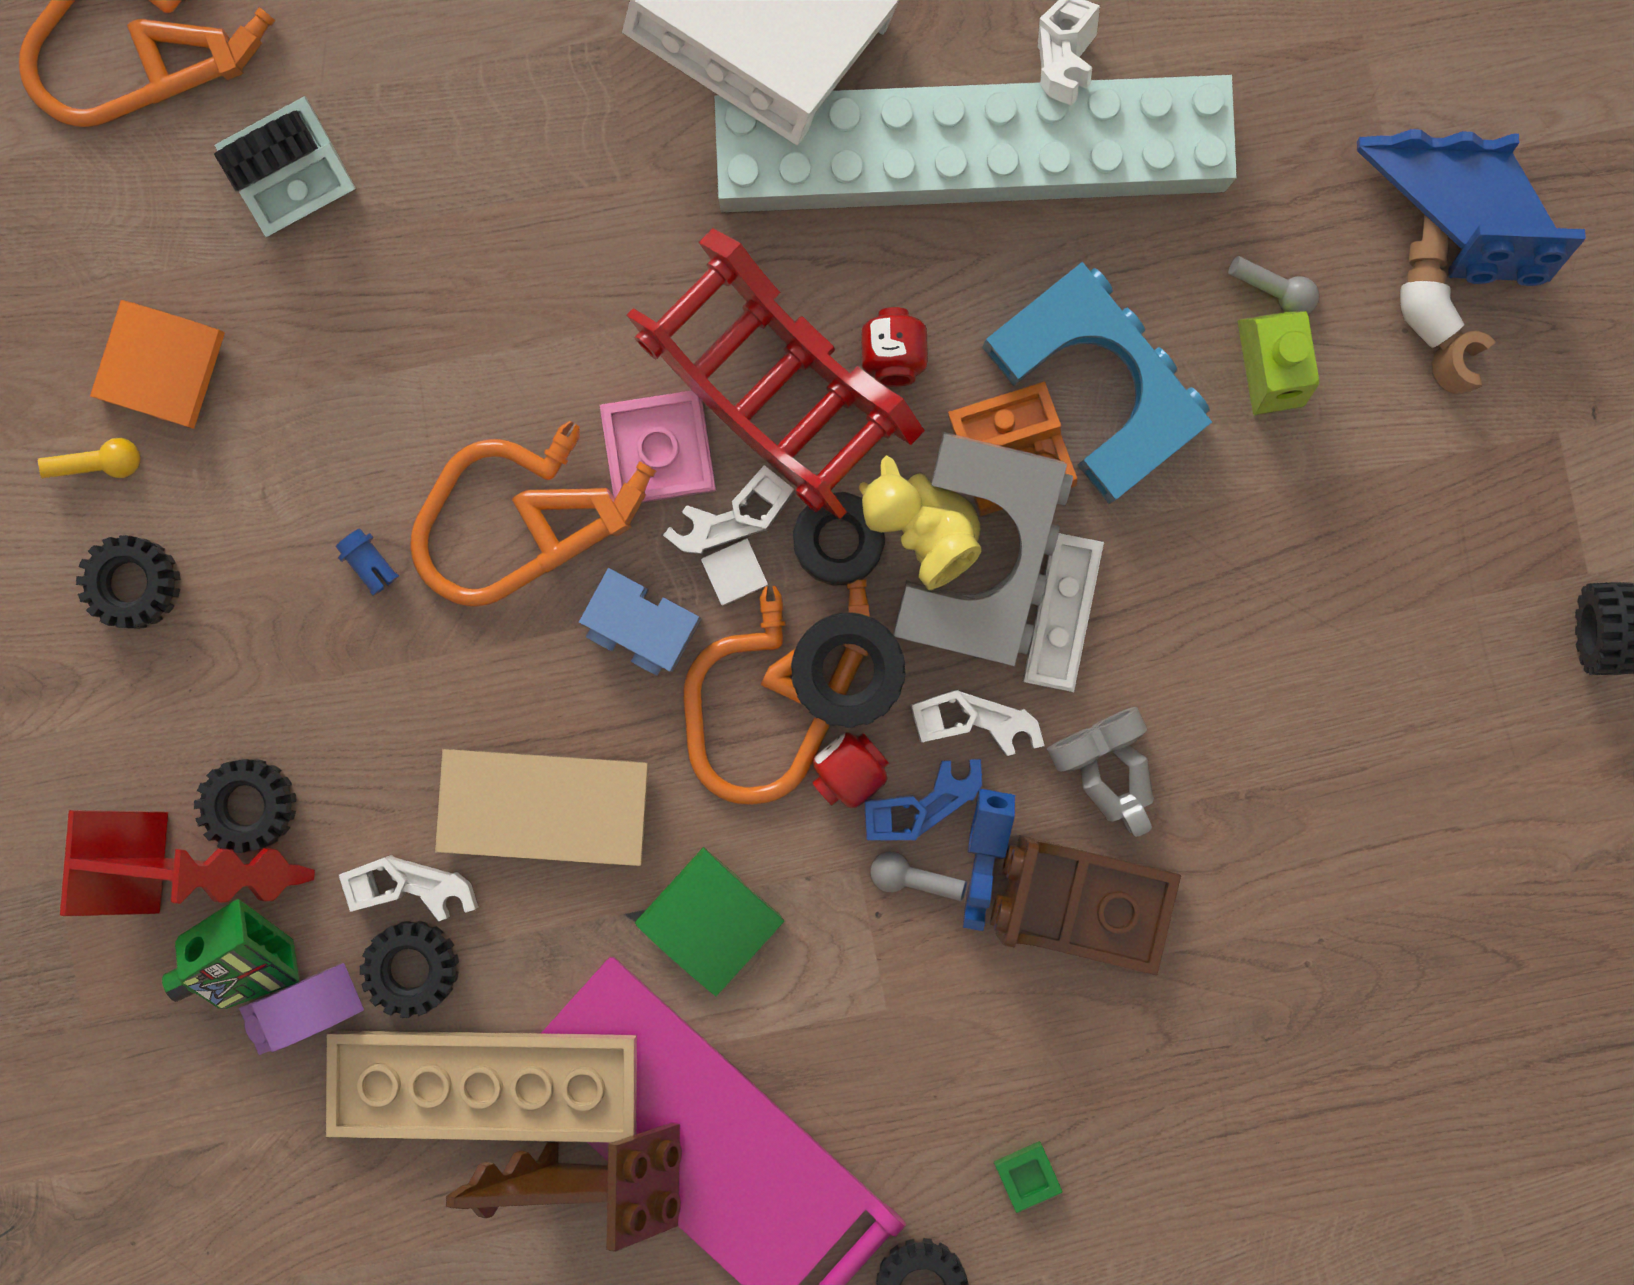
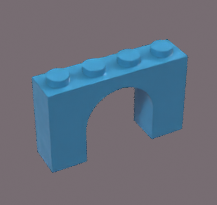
[982,262,1212,504]

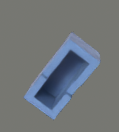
[579,568,702,676]

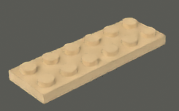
[326,1030,637,1142]

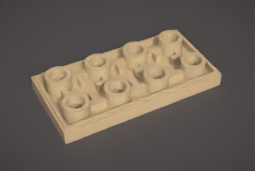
[435,749,649,866]

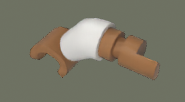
[1400,216,1496,394]

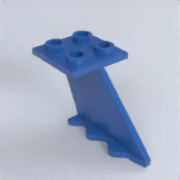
[1357,129,1586,286]

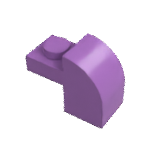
[239,963,364,1055]

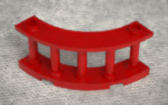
[626,228,925,519]

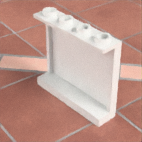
[622,0,899,145]

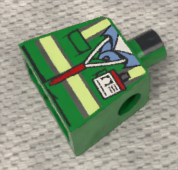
[162,899,300,1009]

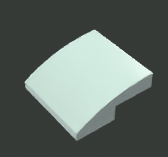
[215,96,356,237]

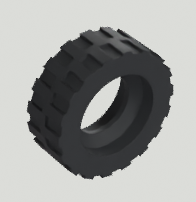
[791,612,906,728]

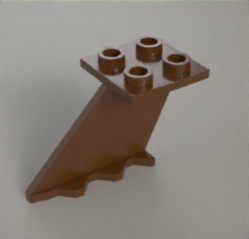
[446,1123,682,1252]

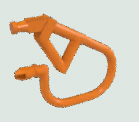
[19,0,275,127]
[410,421,657,607]
[683,579,870,805]

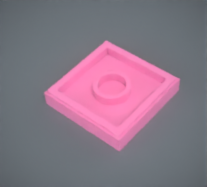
[600,391,716,503]

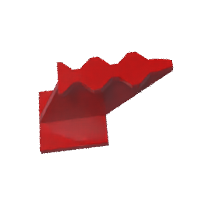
[60,810,315,916]

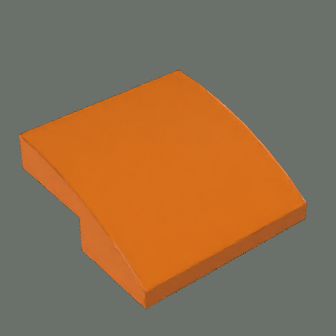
[90,300,225,429]
[948,381,1078,517]

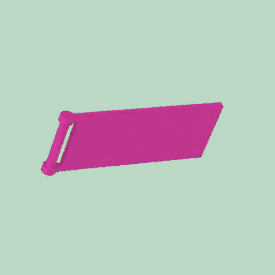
[541,957,906,1285]

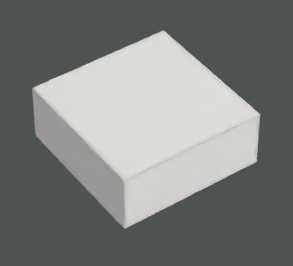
[701,538,769,606]

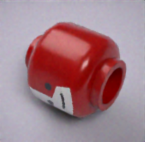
[861,307,928,387]
[812,732,890,808]

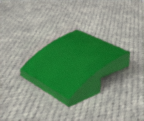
[635,847,785,997]

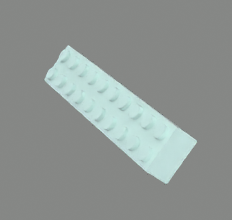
[714,75,1237,212]

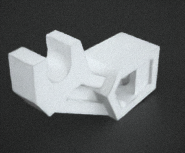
[1038,0,1100,106]
[663,465,795,554]
[910,690,1045,756]
[339,855,478,921]

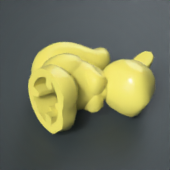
[859,455,982,590]

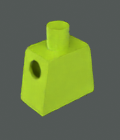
[1237,311,1319,415]

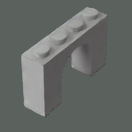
[894,432,1073,666]

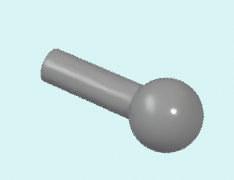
[1228,256,1319,314]
[870,852,967,901]

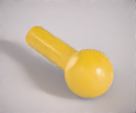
[38,438,140,479]

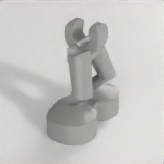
[1047,707,1154,837]

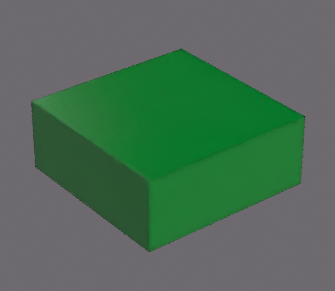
[994,1141,1063,1213]

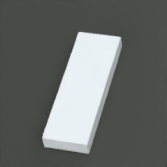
[1022,533,1104,692]

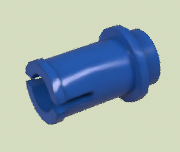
[335,528,399,596]

